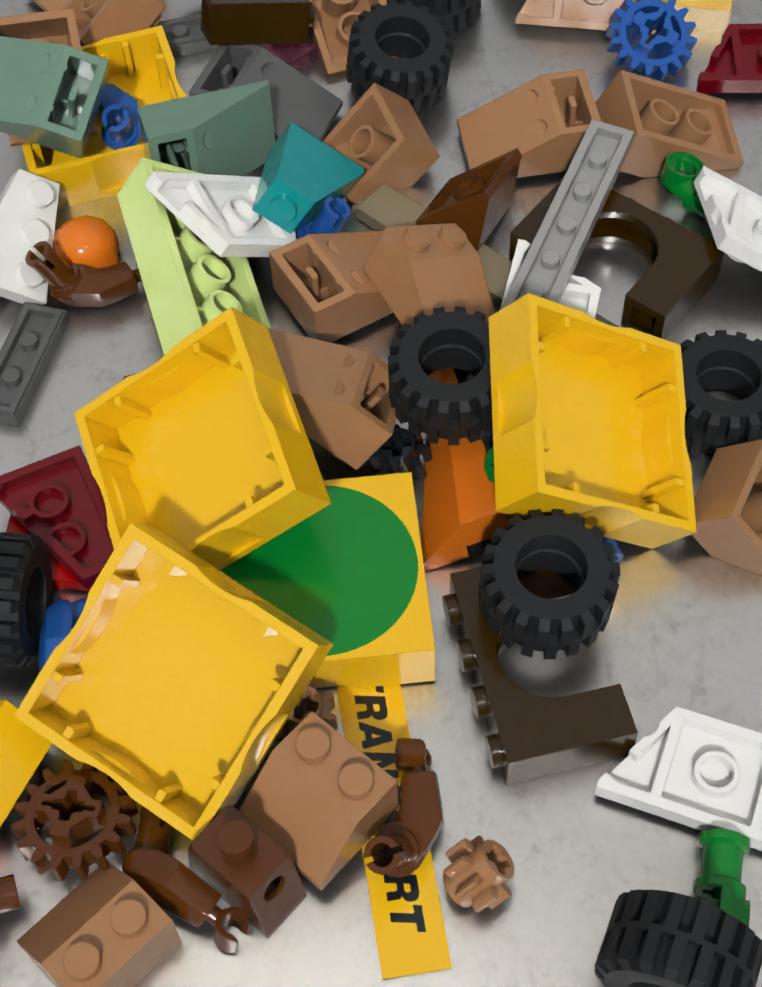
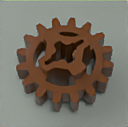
[11,760,138,881]

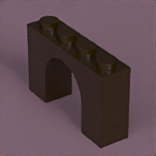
[200,0,315,45]
[509,179,724,339]
[442,567,638,786]

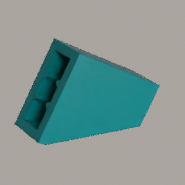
[252,122,364,234]

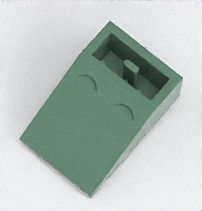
[0,36,109,158]
[137,80,275,176]

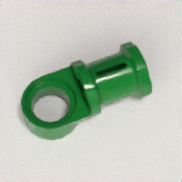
[660,152,708,222]
[693,828,751,927]

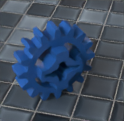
[605,0,697,82]

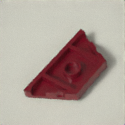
[696,23,762,93]

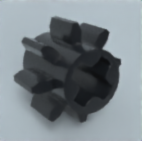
[369,424,432,482]

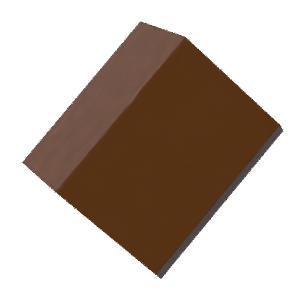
[415,148,522,251]

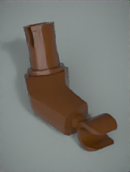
[25,241,143,307]
[363,738,444,878]
[122,807,250,953]

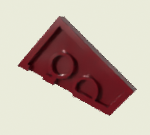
[0,445,114,590]

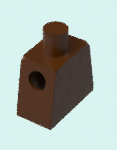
[188,805,307,938]

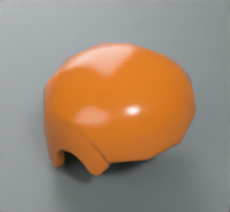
[53,215,119,269]

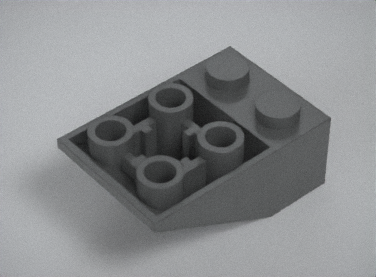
[189,44,343,142]

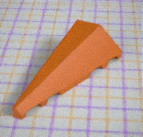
[421,368,512,572]

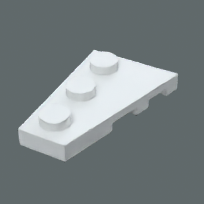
[0,169,60,305]

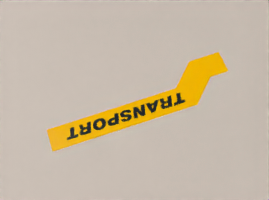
[336,684,452,980]

